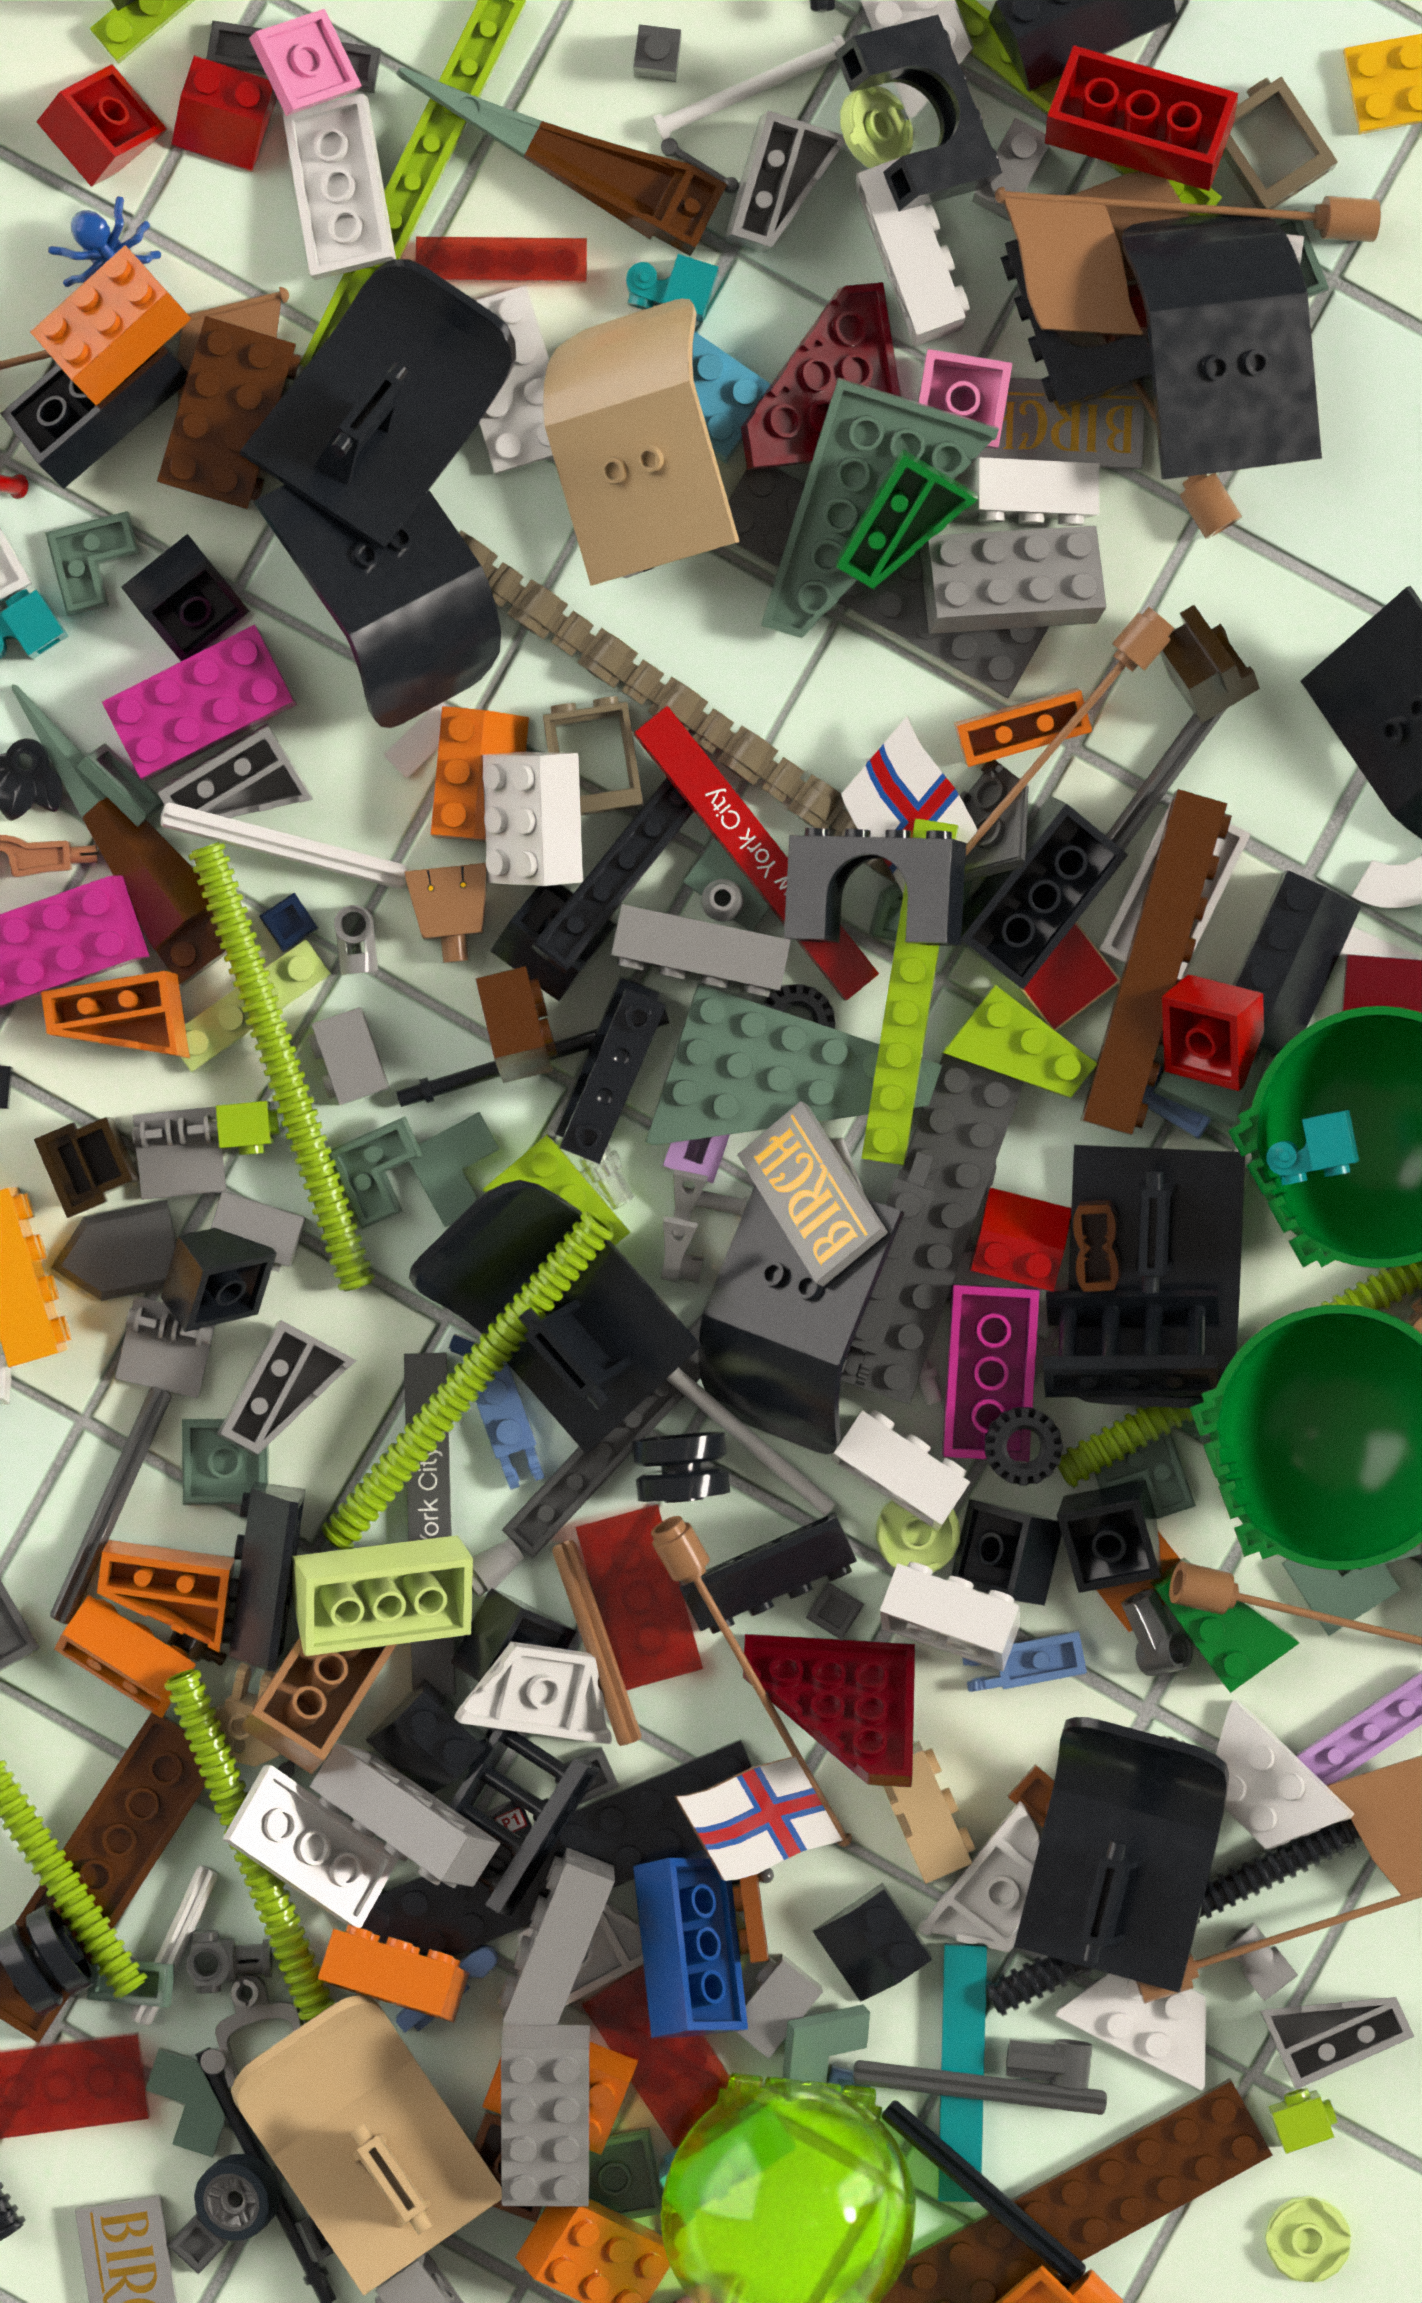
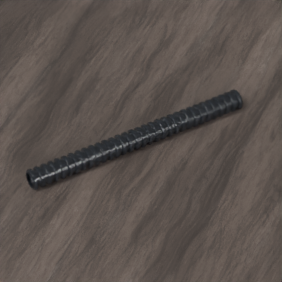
[986,1819,1362,2016]

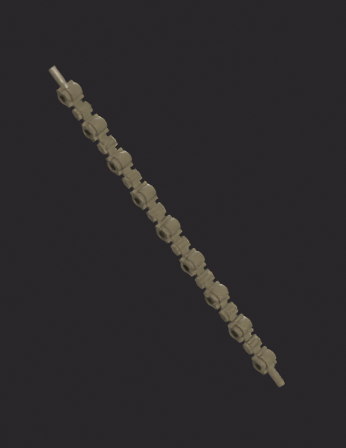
[459,530,896,883]

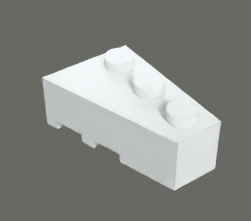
[954,457,1100,526]

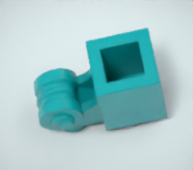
[626,254,719,322]
[0,589,69,659]
[1267,1110,1359,1185]

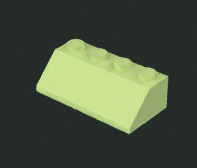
[292,1535,473,1656]

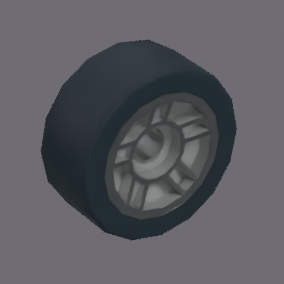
[194,2154,281,2241]

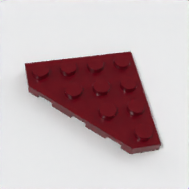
[741,282,901,470]
[742,1634,915,1787]

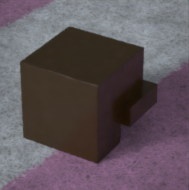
[1160,605,1260,724]
[34,1117,139,1218]

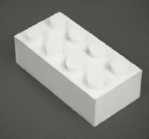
[855,157,970,347]

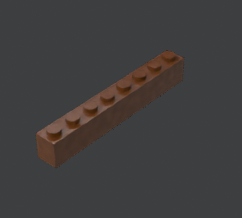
[1080,789,1232,1135]

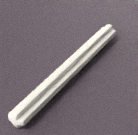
[160,802,408,889]

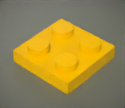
[1343,33,1422,135]

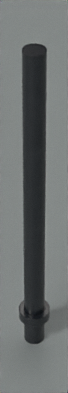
[396,1009,670,1107]
[195,2047,337,2303]

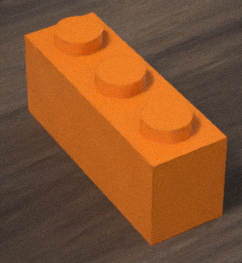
[954,687,1092,767]
[54,1594,196,1718]

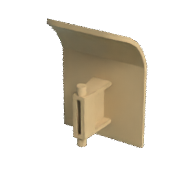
[543,298,740,586]
[231,1995,502,2296]

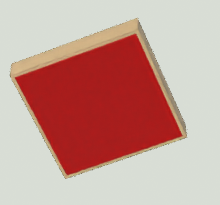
[1018,922,1120,1031]

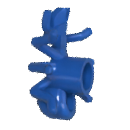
[48,196,161,287]

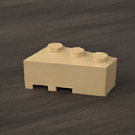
[883,1741,976,1884]

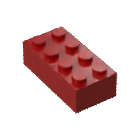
[1045,45,1238,191]

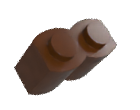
[1073,1200,1122,1292]

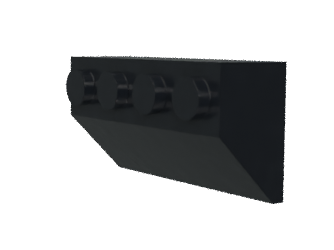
[988,0,1178,93]
[0,344,189,489]
[961,796,1129,989]
[1232,870,1361,1056]
[223,1482,306,1672]
[679,1512,857,1634]

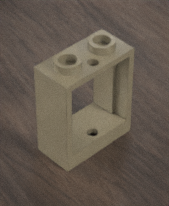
[1222,76,1338,209]
[543,696,644,816]

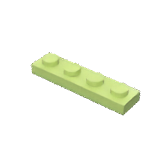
[181,939,331,1072]

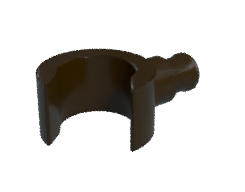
[167,1631,227,1666]

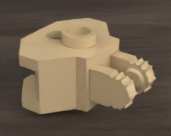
[214,1663,280,1767]

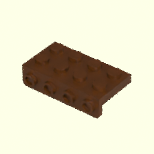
[156,316,301,510]

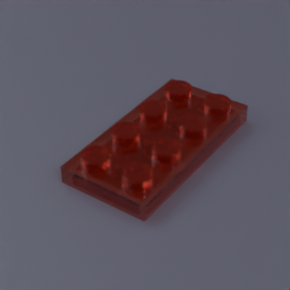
[575,1504,703,1690]
[582,1964,746,2149]
[0,2032,150,2139]

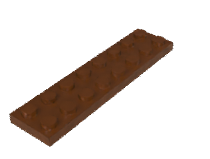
[0,1712,207,2043]

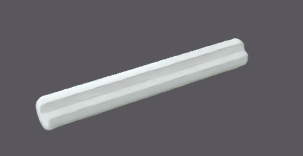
[131,1865,218,2026]

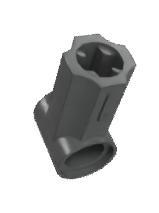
[1121,1588,1193,1676]
[1005,2038,1093,2089]

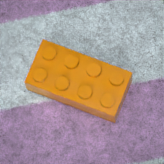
[0,1187,72,1368]

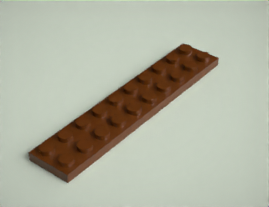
[858,2078,1273,2303]

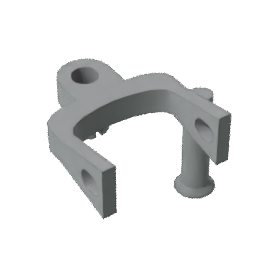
[660,1169,748,1284]
[200,1974,304,2088]

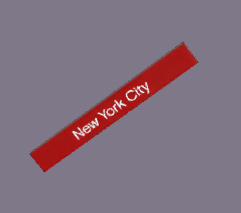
[632,705,879,1001]

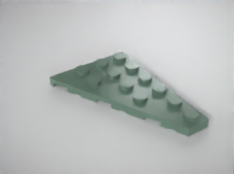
[761,378,999,638]
[645,984,942,1145]

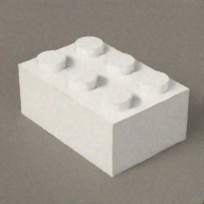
[483,752,583,886]
[831,1410,970,1531]
[880,1562,1020,1671]

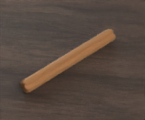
[552,1540,641,1746]

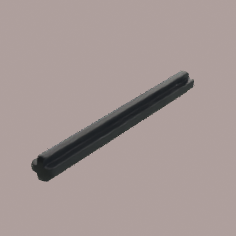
[882,2100,1086,2284]

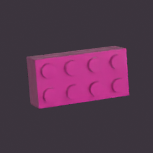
[102,624,297,782]
[0,876,150,1009]
[941,1284,1040,1462]

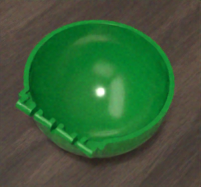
[1228,1006,1422,1268]
[1189,1305,1422,1570]

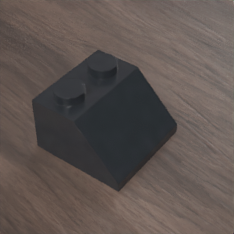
[121,533,250,661]
[490,884,616,1002]
[160,1228,277,1332]
[1056,1480,1162,1593]
[951,1499,1062,1606]
[450,1588,577,1682]
[366,1678,486,1794]
[812,1882,932,2002]

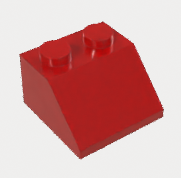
[171,55,277,172]
[36,64,167,187]
[1162,974,1264,1091]
[968,1187,1071,1292]

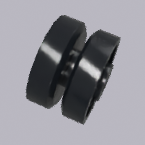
[632,1431,730,1503]
[0,1903,95,2016]

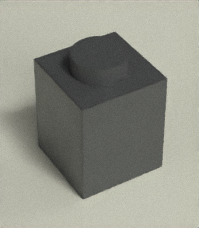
[633,24,682,82]

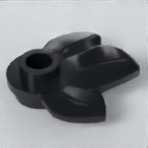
[0,738,62,821]

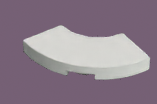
[1350,854,1422,909]

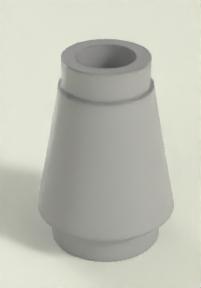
[701,879,744,921]
[472,1538,524,1597]

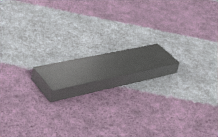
[206,20,382,93]

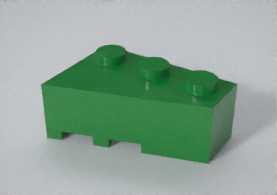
[836,449,978,589]
[1150,1557,1300,1693]

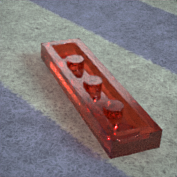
[416,236,587,283]

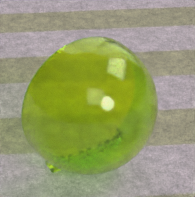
[661,2073,917,2303]

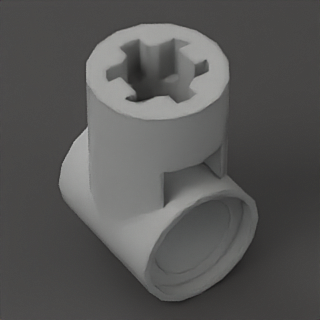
[334,905,379,975]
[1224,1923,1298,2002]

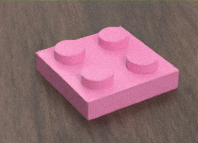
[249,9,362,116]

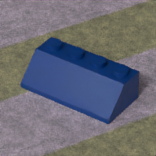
[633,1858,748,2038]

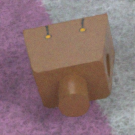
[405,863,487,963]

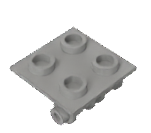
[132,1106,227,1200]
[115,1296,216,1398]

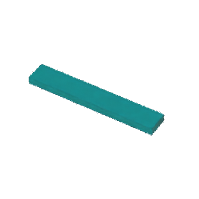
[938,1943,987,2202]

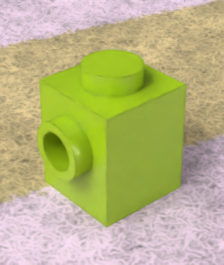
[216,1101,280,1155]
[1268,2087,1338,2154]

